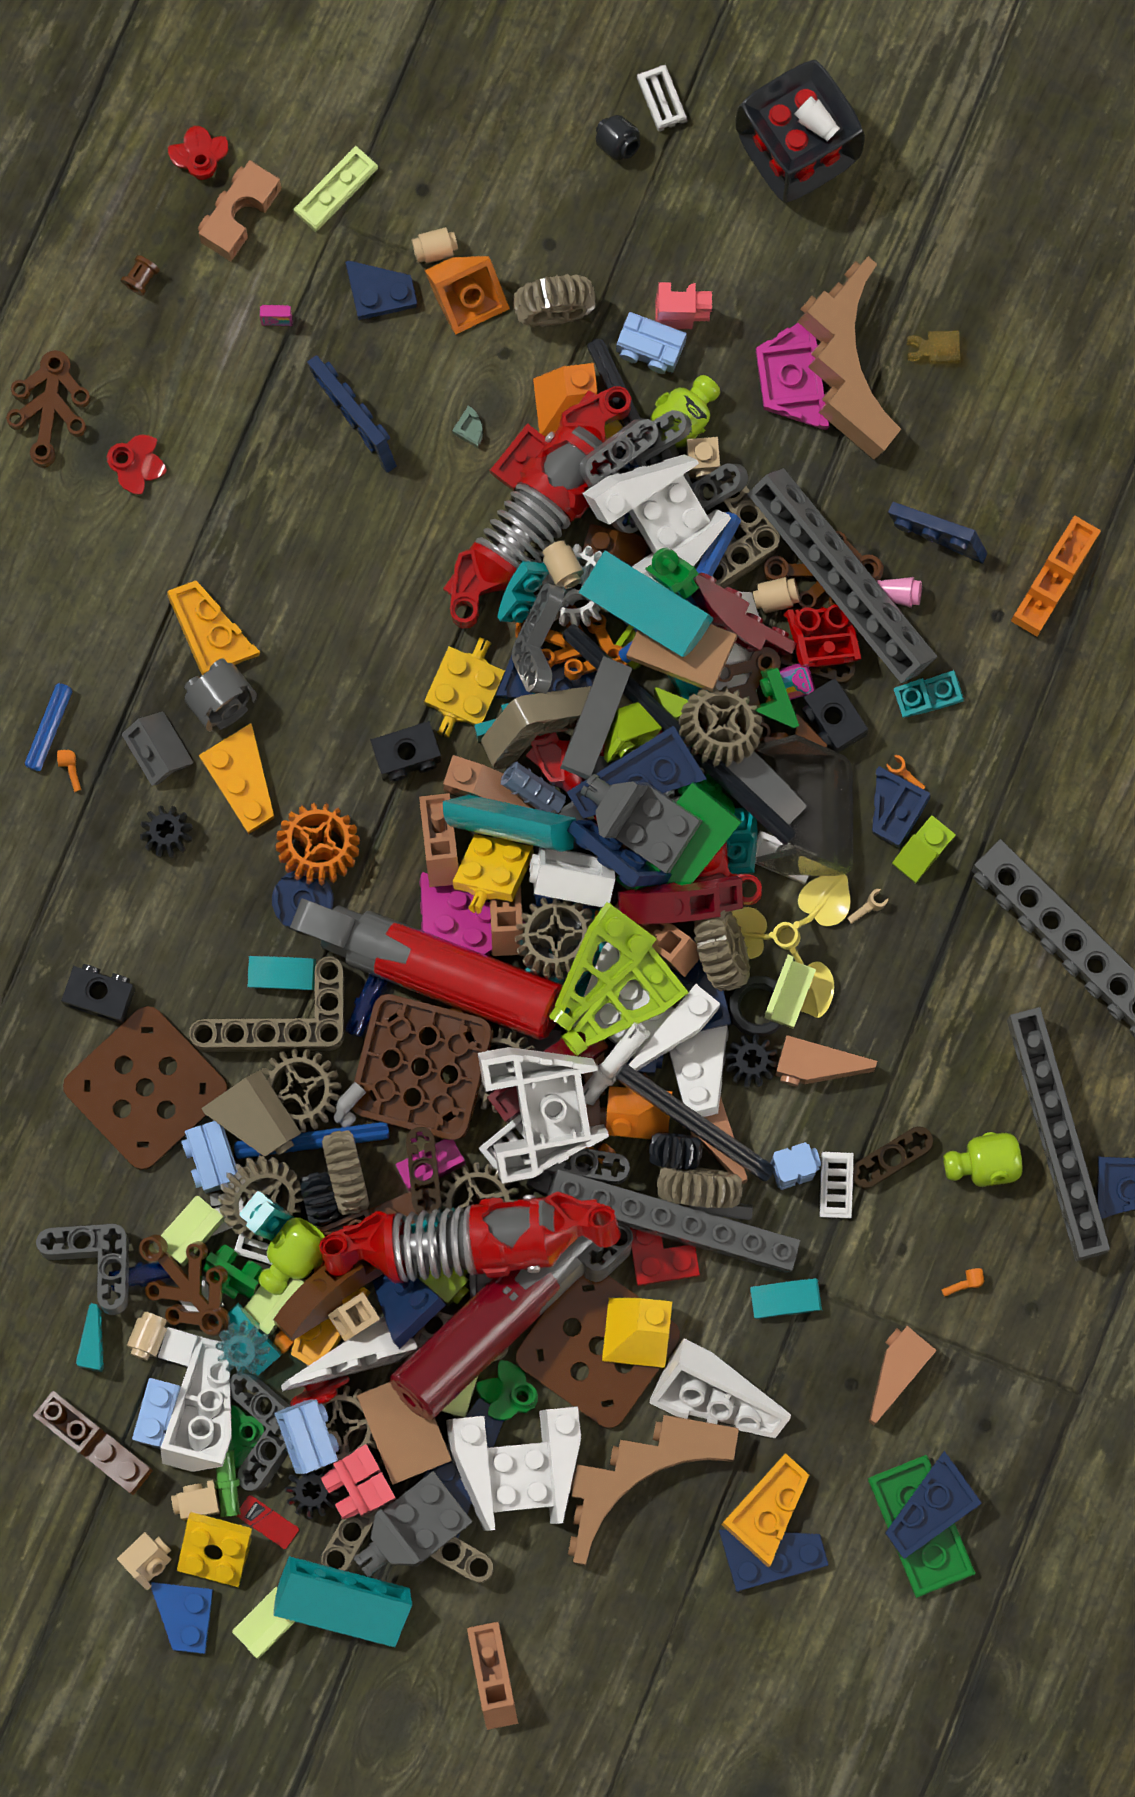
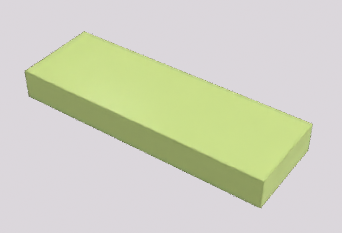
[294,146,378,232]

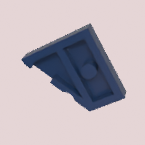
[346,261,418,320]
[872,766,931,849]

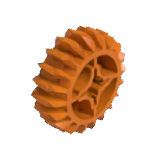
[276,802,360,886]

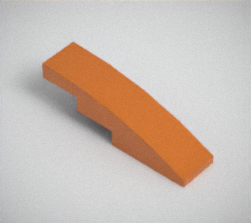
[1011,515,1101,637]

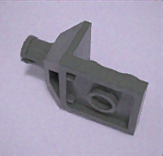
[581,774,703,873]
[353,1471,473,1578]

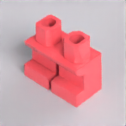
[655,282,712,329]
[321,1444,396,1520]

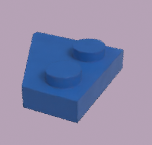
[151,1582,213,1654]

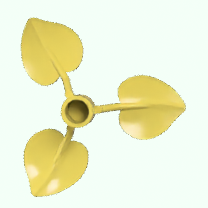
[731,873,851,1018]

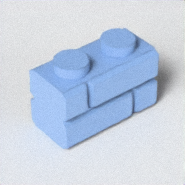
[616,312,687,374]
[182,1121,238,1194]
[770,1142,821,1190]
[132,1378,181,1449]
[275,1400,339,1474]

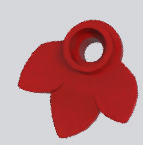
[168,125,228,180]
[107,435,167,495]
[290,1376,349,1406]

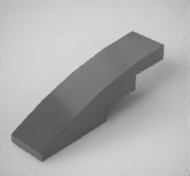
[560,656,632,779]
[702,725,807,824]

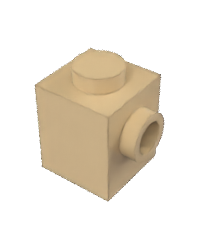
[686,437,720,480]

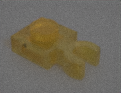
[907,331,960,364]

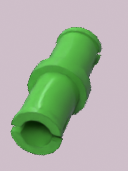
[214,1450,241,1517]

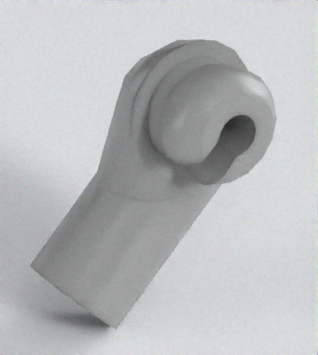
[334,1082,366,1127]

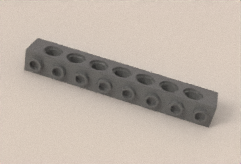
[747,468,937,683]
[972,839,1135,1038]
[1007,1007,1110,1261]
[547,1170,800,1273]

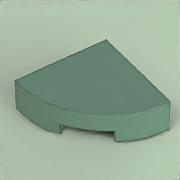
[452,406,483,449]

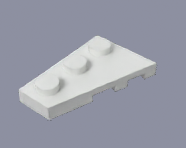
[669,1026,729,1117]

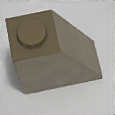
[201,1070,301,1157]

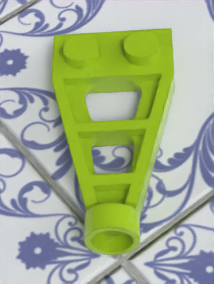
[549,902,656,1031]
[562,946,689,1056]

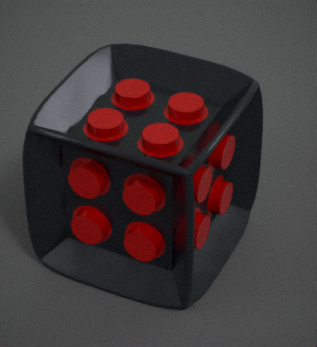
[735,60,865,203]

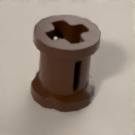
[121,255,160,295]

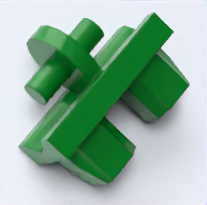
[645,547,699,599]
[203,1244,263,1300]

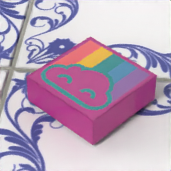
[260,305,292,326]
[779,663,816,700]

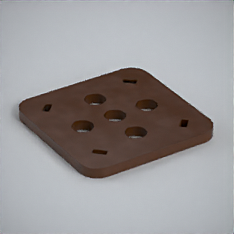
[352,994,493,1140]
[63,1006,228,1170]
[516,1275,680,1428]

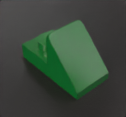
[755,667,799,728]

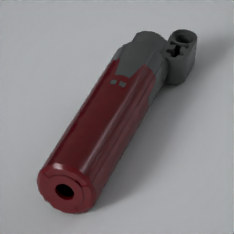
[390,1223,633,1420]

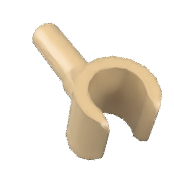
[847,889,888,924]

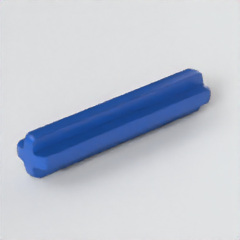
[25,683,72,771]

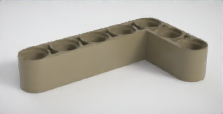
[675,475,780,596]
[481,686,633,770]
[189,956,344,1052]
[321,1501,494,1583]

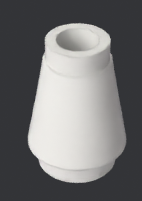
[794,96,840,141]

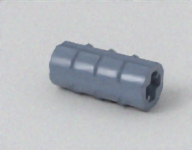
[501,762,566,813]

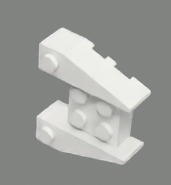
[582,454,731,590]
[572,942,720,1071]
[478,1047,609,1183]
[446,1407,581,1531]

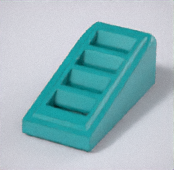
[76,1303,104,1373]

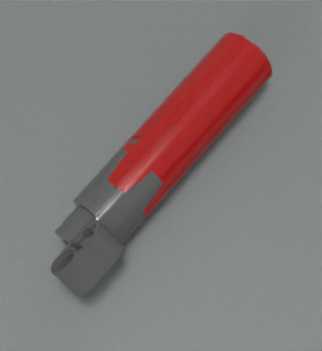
[290,898,563,1040]

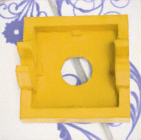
[177,1512,252,1587]

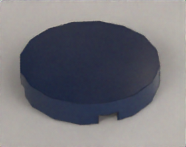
[272,871,334,932]

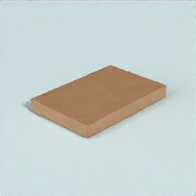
[626,624,737,692]
[357,1382,452,1485]

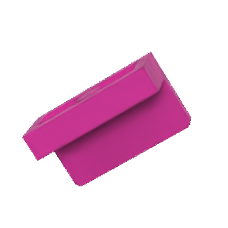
[395,1139,466,1192]

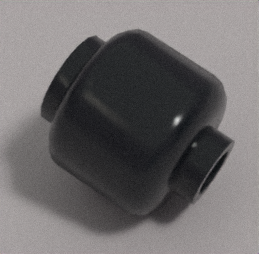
[596,115,641,160]

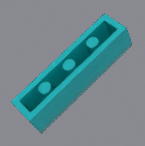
[578,551,714,657]
[443,794,576,852]
[274,1556,412,1647]

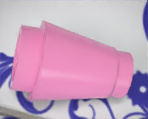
[877,577,922,608]

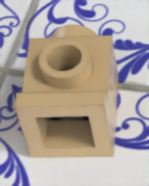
[328,1292,380,1341]
[171,1480,221,1521]
[117,1532,171,1590]

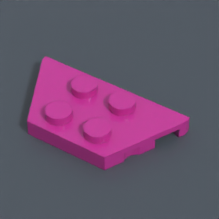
[756,323,829,430]
[419,872,526,956]

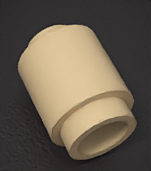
[412,227,458,264]
[542,540,584,589]
[753,577,800,614]
[127,1311,167,1361]

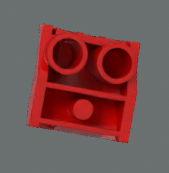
[784,604,861,667]

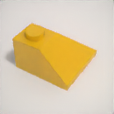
[602,1298,672,1368]

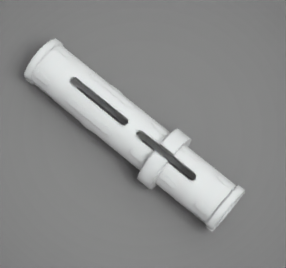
[583,1022,650,1105]

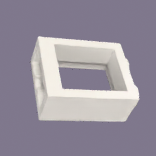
[529,847,615,908]

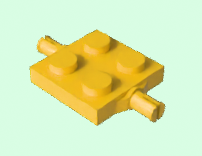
[423,638,505,738]
[452,834,534,914]

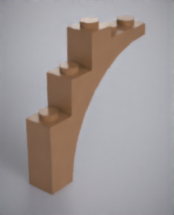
[797,257,901,459]
[568,1415,739,1566]

